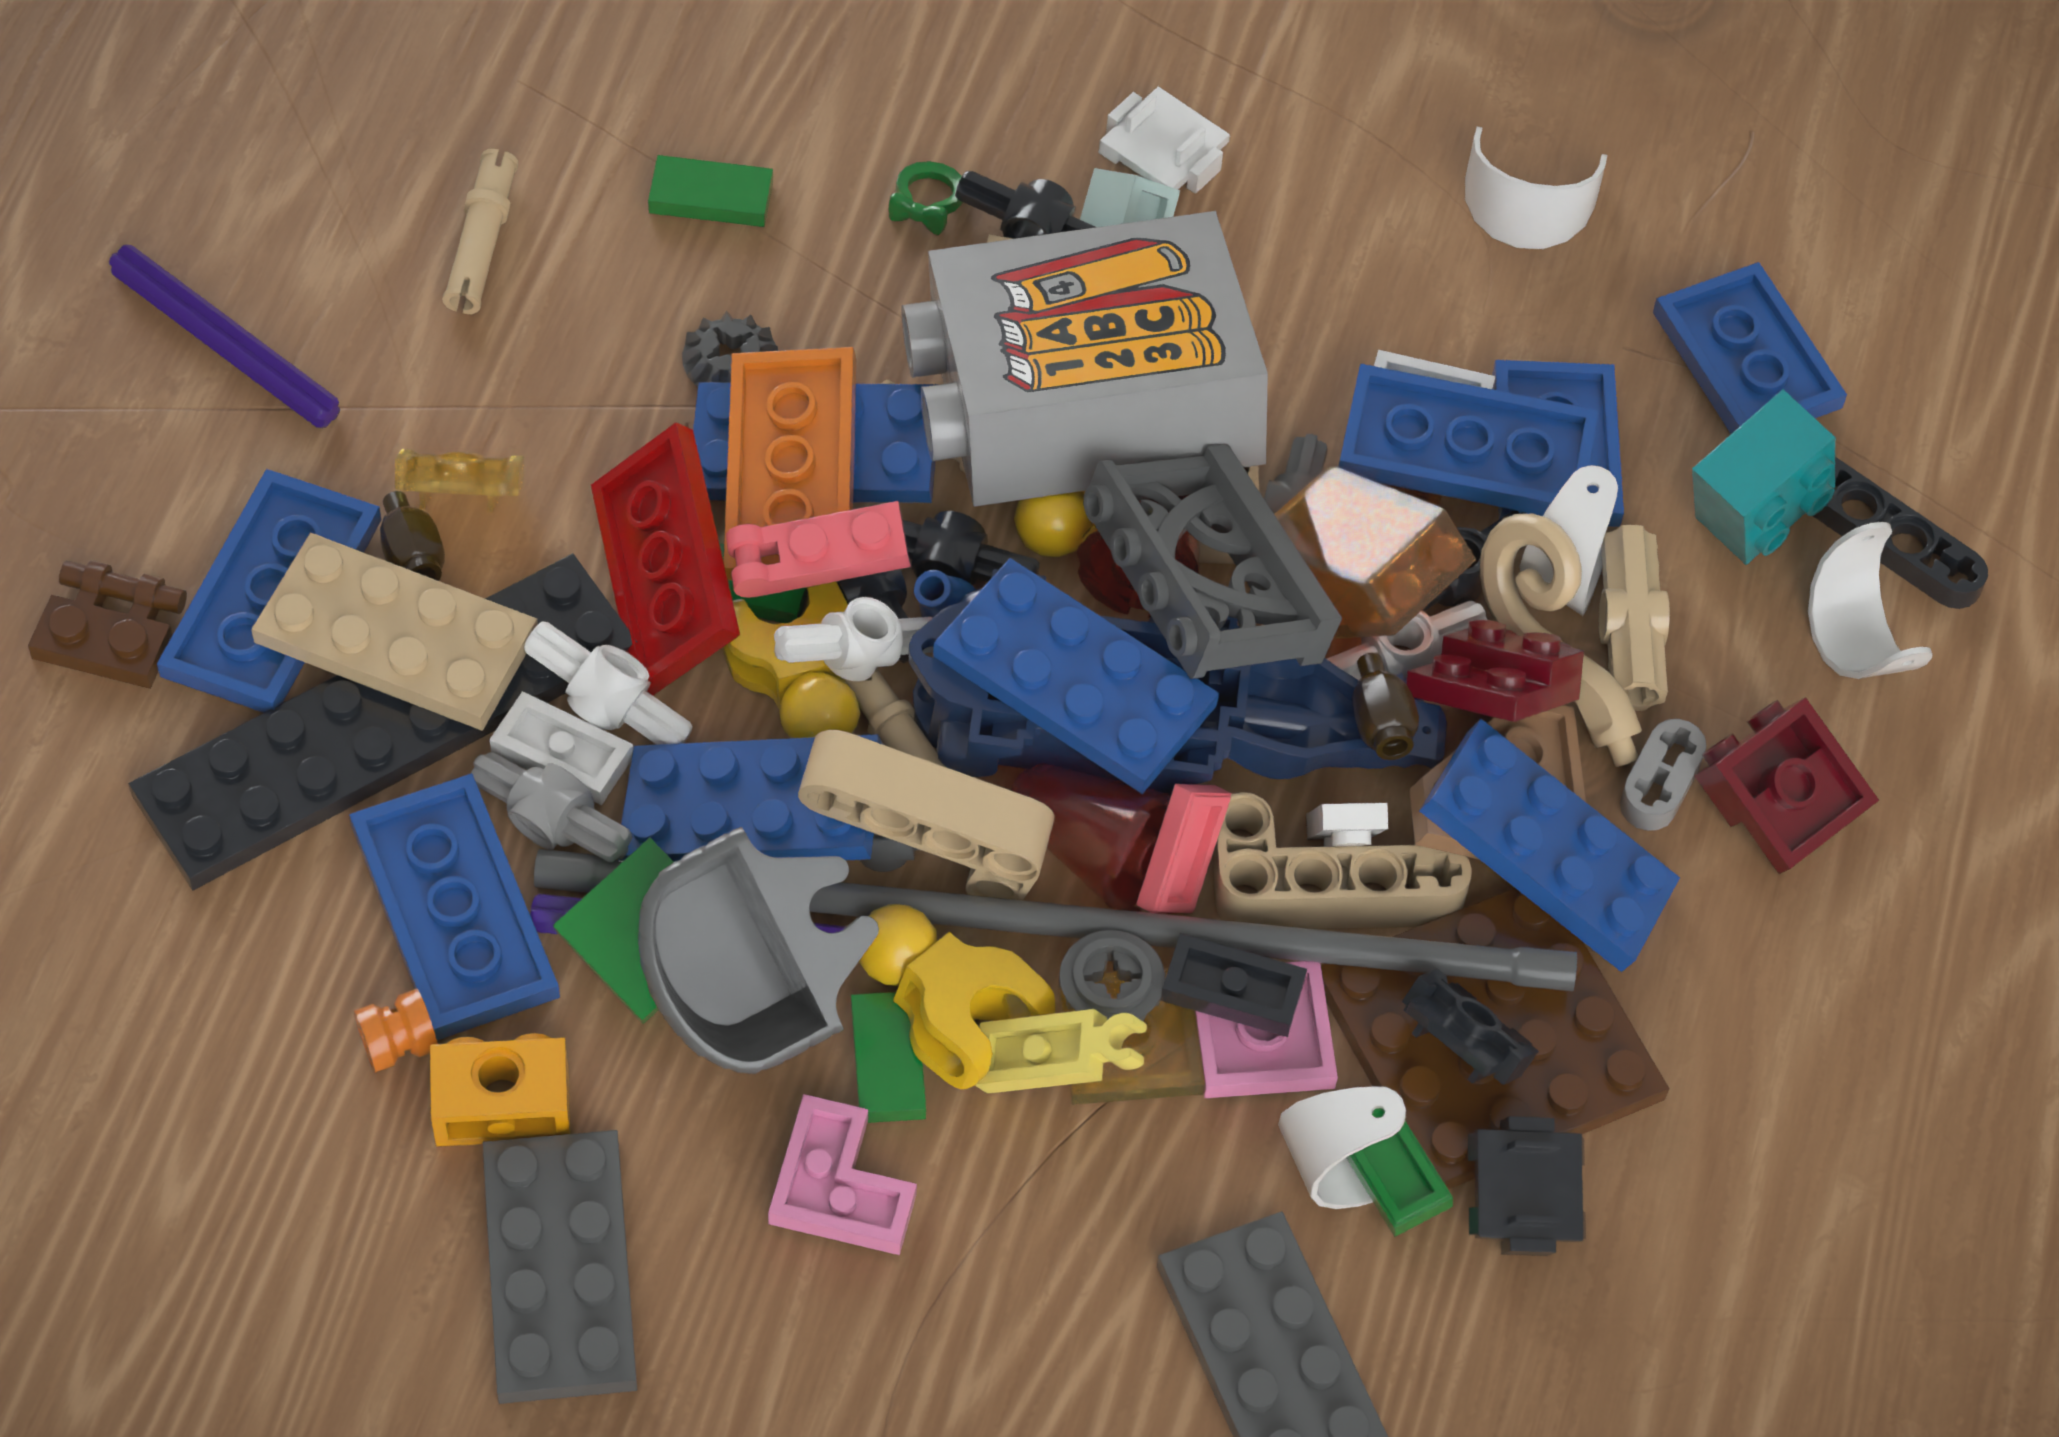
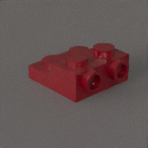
[1406,620,1584,722]
[1694,697,1879,874]

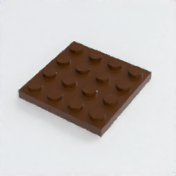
[1321,888,1670,1190]

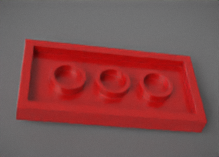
[591,422,740,695]

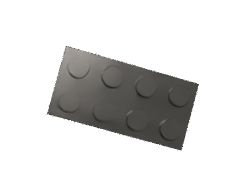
[483,1130,637,1404]
[1157,1211,1388,1437]

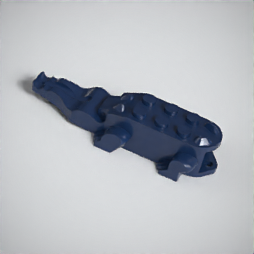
[908,569,1447,799]

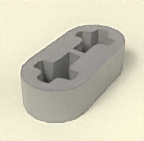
[1620,719,1707,831]

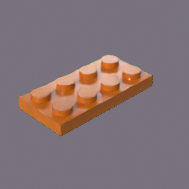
[724,347,857,580]

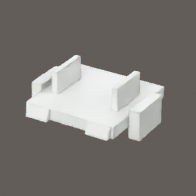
[1098,87,1230,194]

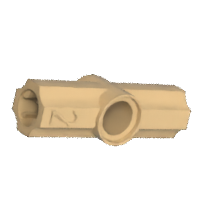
[1598,525,1670,711]

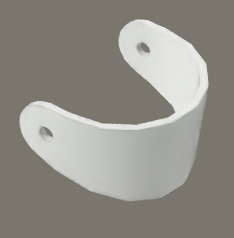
[1465,126,1607,249]
[1520,465,1618,616]
[1808,522,1932,679]
[1278,1086,1406,1209]

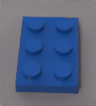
[1653,262,1847,434]
[1492,360,1624,527]

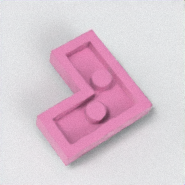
[768,1094,917,1255]

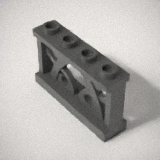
[1083,444,1342,679]

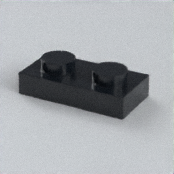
[1161,933,1307,1037]

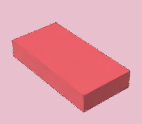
[1136,784,1232,914]

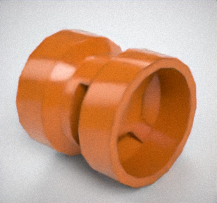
[353,989,438,1073]

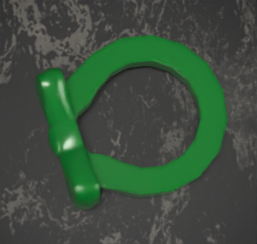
[888,161,963,235]

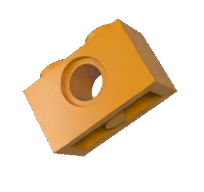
[430,1033,570,1147]

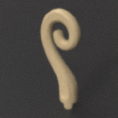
[1480,513,1642,767]

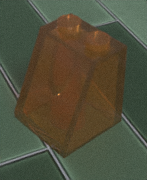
[1274,466,1476,638]

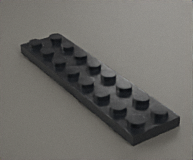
[128,553,638,891]

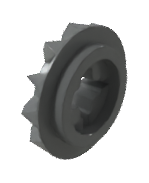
[682,311,778,387]
[1059,930,1165,1021]

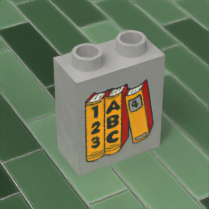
[901,211,1268,507]

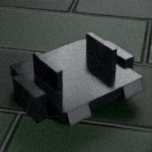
[1402,969,1539,1085]
[1468,1116,1586,1256]

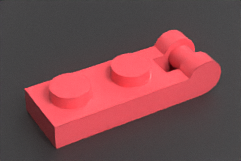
[726,501,911,598]

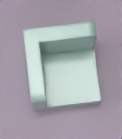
[1080,168,1180,227]

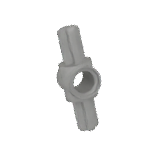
[471,752,632,862]

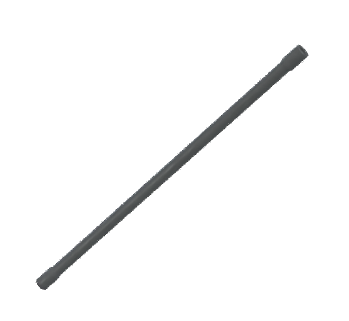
[534,849,1577,991]

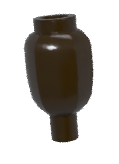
[380,491,445,581]
[1352,652,1419,760]

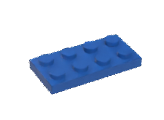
[1337,364,1599,515]
[693,382,939,503]
[157,469,382,713]
[933,558,1219,794]
[1419,719,1680,972]
[618,734,883,862]
[349,773,560,1040]

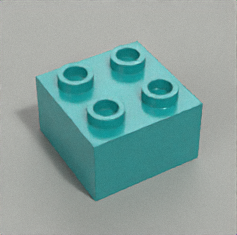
[1692,389,1836,565]

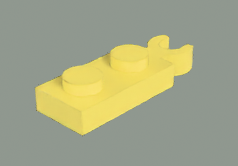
[975,1009,1147,1094]

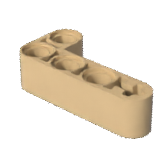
[798,730,1055,900]
[1211,792,1472,929]

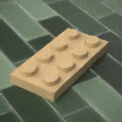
[251,533,538,731]

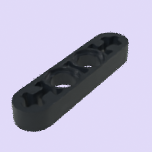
[1813,457,1988,609]

